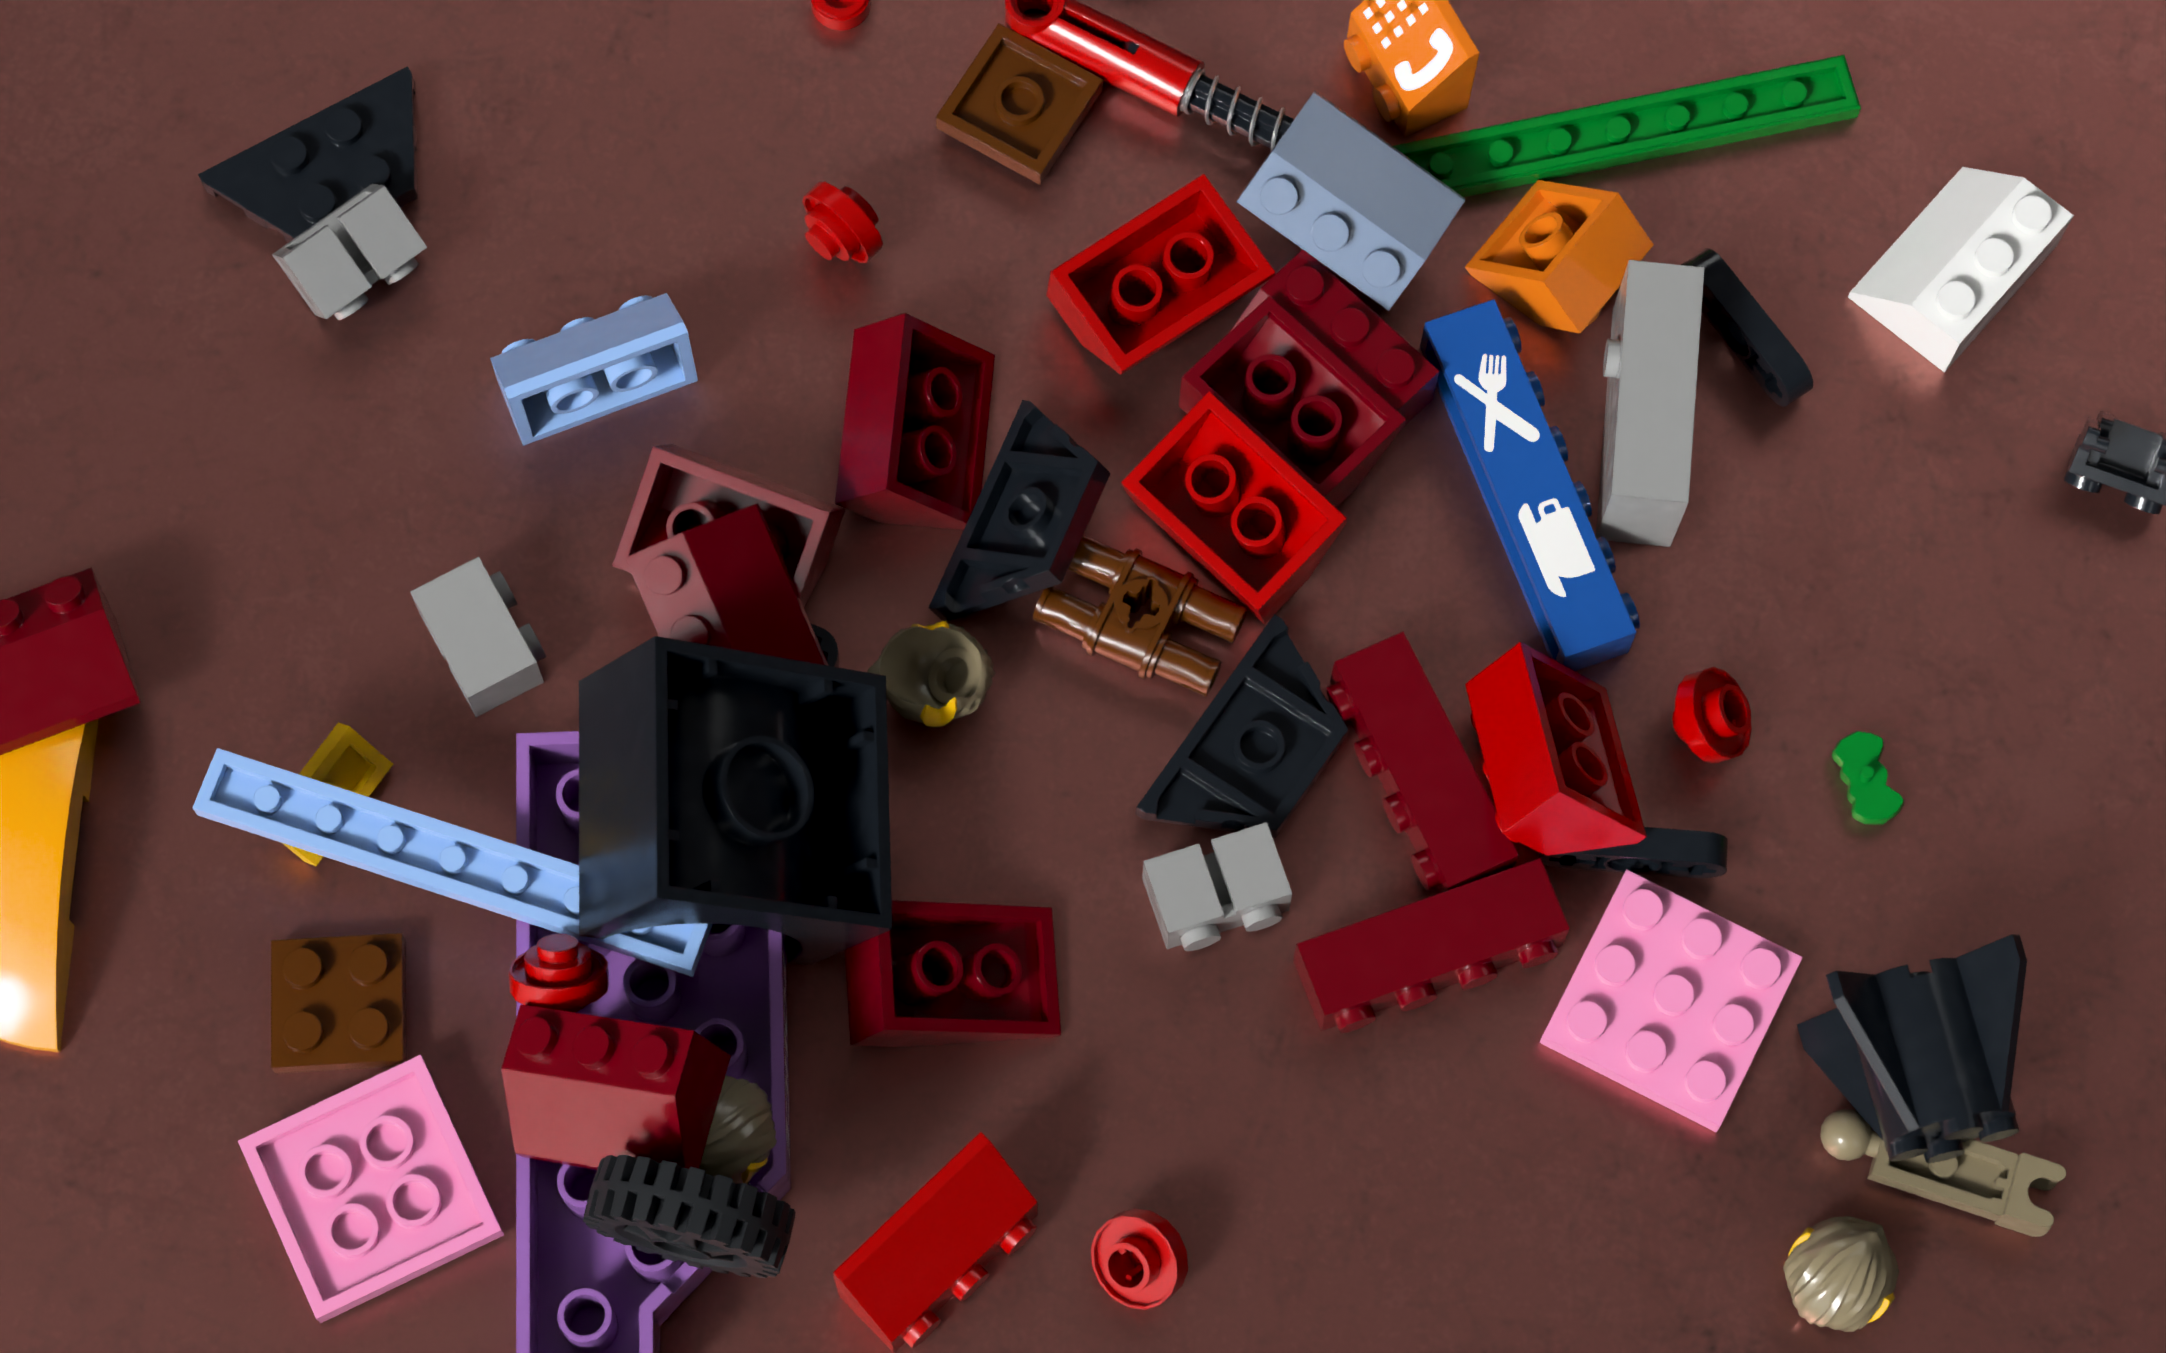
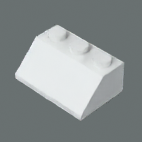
[1848,167,2074,373]

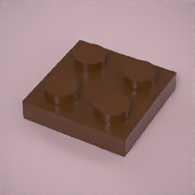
[935,23,1103,185]
[271,933,407,1074]

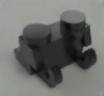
[2064,411,2166,514]

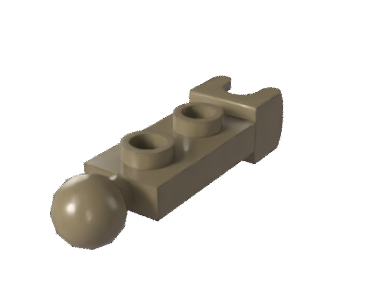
[1820,1109,2067,1237]

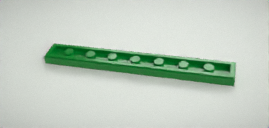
[1393,55,1861,197]

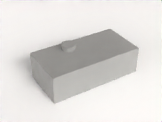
[1596,260,1704,547]

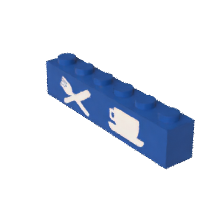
[1420,299,1640,671]

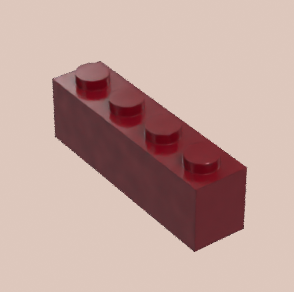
[1326,631,1519,894]
[1293,858,1570,1033]

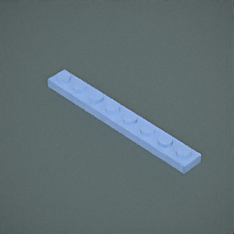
[192,748,713,977]

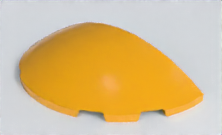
[0,719,98,1052]

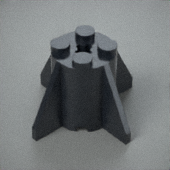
[1797,934,2027,1163]

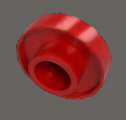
[802,181,883,263]
[1672,667,1752,764]
[509,934,609,1012]
[1091,1208,1188,1310]

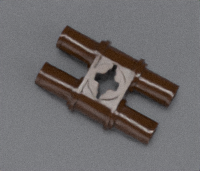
[1033,535,1248,697]

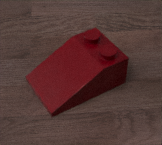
[845,900,1061,1047]

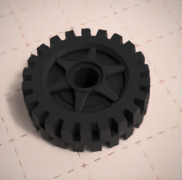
[583,1155,796,1278]

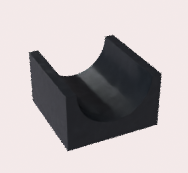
[579,636,892,965]

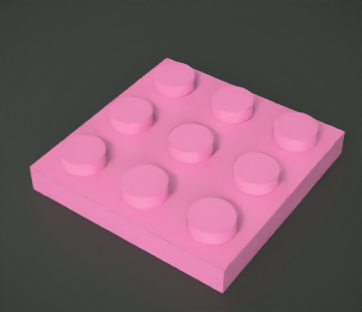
[1539,869,1803,1132]
[238,1054,504,1323]

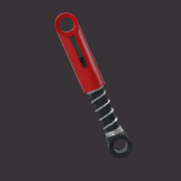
[1005,0,1294,151]

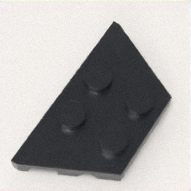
[198,66,418,242]
[929,400,1111,621]
[1136,614,1348,838]

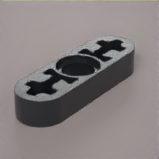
[1681,248,1813,407]
[1539,827,1728,878]

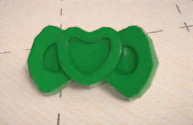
[1832,731,1904,825]

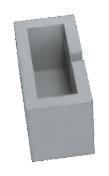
[272,183,427,320]
[410,557,546,717]
[1142,822,1292,951]

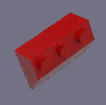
[1046,174,1276,375]
[1121,391,1348,624]
[1465,642,1647,856]
[833,1132,1038,1353]

